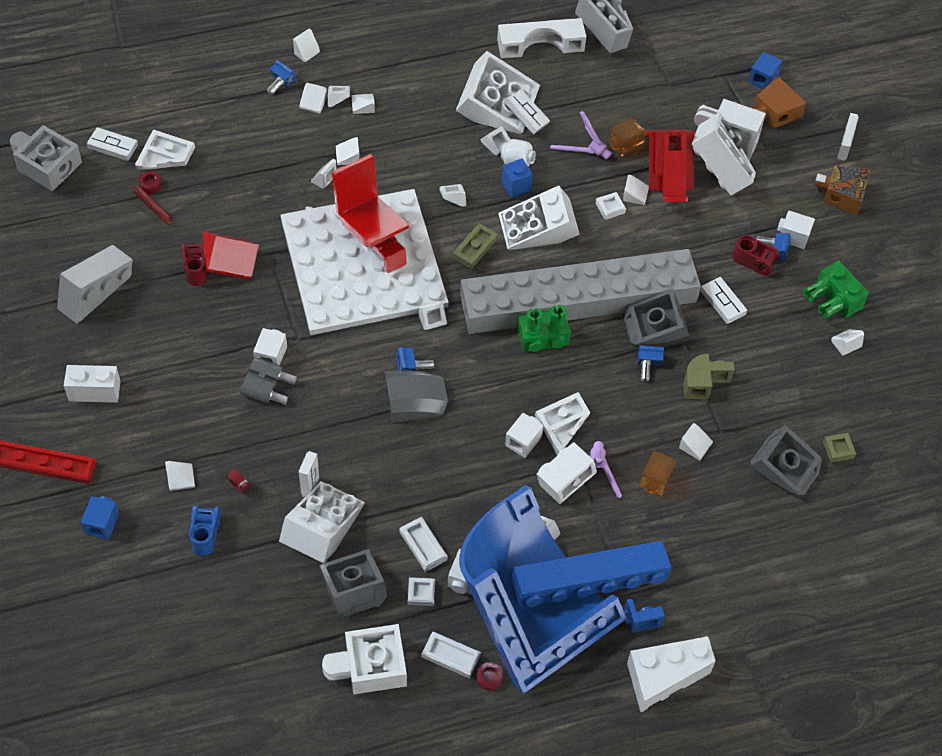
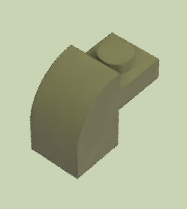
[683,354,734,399]

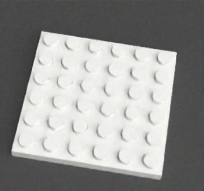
[281,189,448,335]

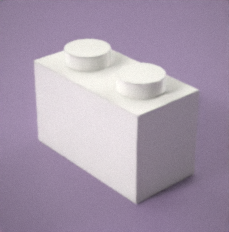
[64,365,121,402]
[537,442,597,504]

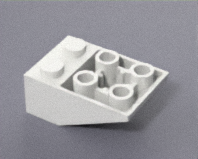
[499,186,580,250]
[279,481,365,563]

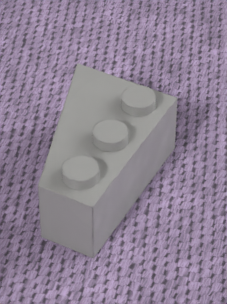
[575,0,633,53]
[57,245,133,324]

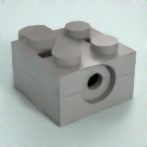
[10,125,82,191]

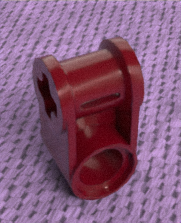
[732,235,780,275]
[181,241,207,286]

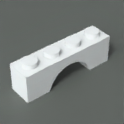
[497,18,586,58]

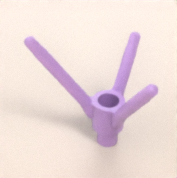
[550,111,612,160]
[590,441,622,498]

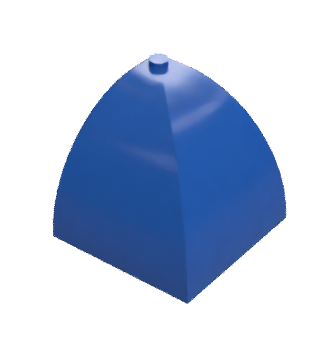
[459,485,627,694]

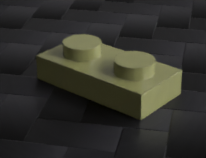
[453,223,498,269]

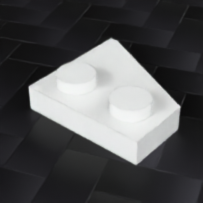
[135,130,195,170]
[535,392,590,455]

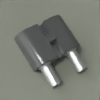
[240,357,297,405]

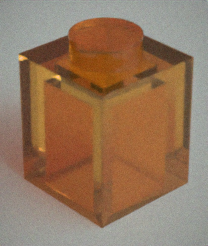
[609,117,645,156]
[639,451,677,496]

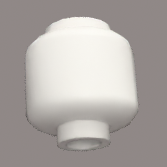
[501,139,536,167]

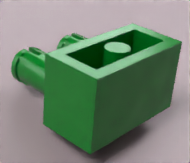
[803,261,869,319]
[517,305,571,352]

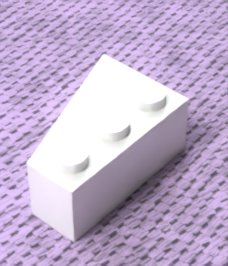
[692,112,756,195]
[627,637,715,712]

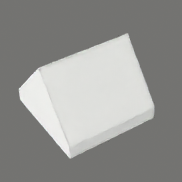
[418,301,447,330]
[831,329,864,356]

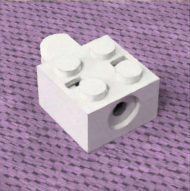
[694,99,766,160]
[322,624,407,694]

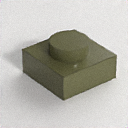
[823,433,856,463]

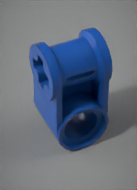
[189,505,221,556]

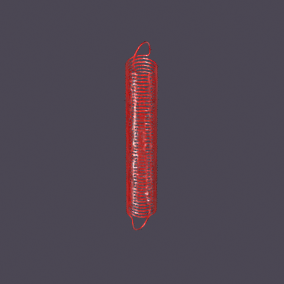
[131,185,175,225]

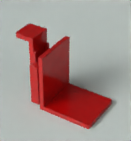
[642,129,695,202]
[332,154,409,273]

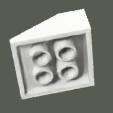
[456,51,540,135]

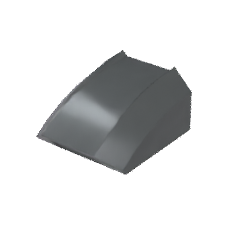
[624,288,689,345]
[384,370,448,423]
[751,425,822,495]
[319,549,387,617]

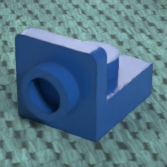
[623,599,665,633]

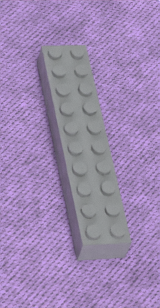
[460,249,701,334]

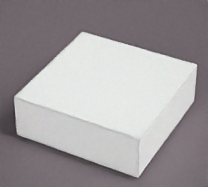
[595,192,626,220]
[408,577,435,606]

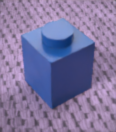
[748,52,782,89]
[501,158,533,198]
[80,496,119,540]

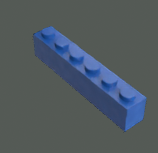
[511,541,671,607]

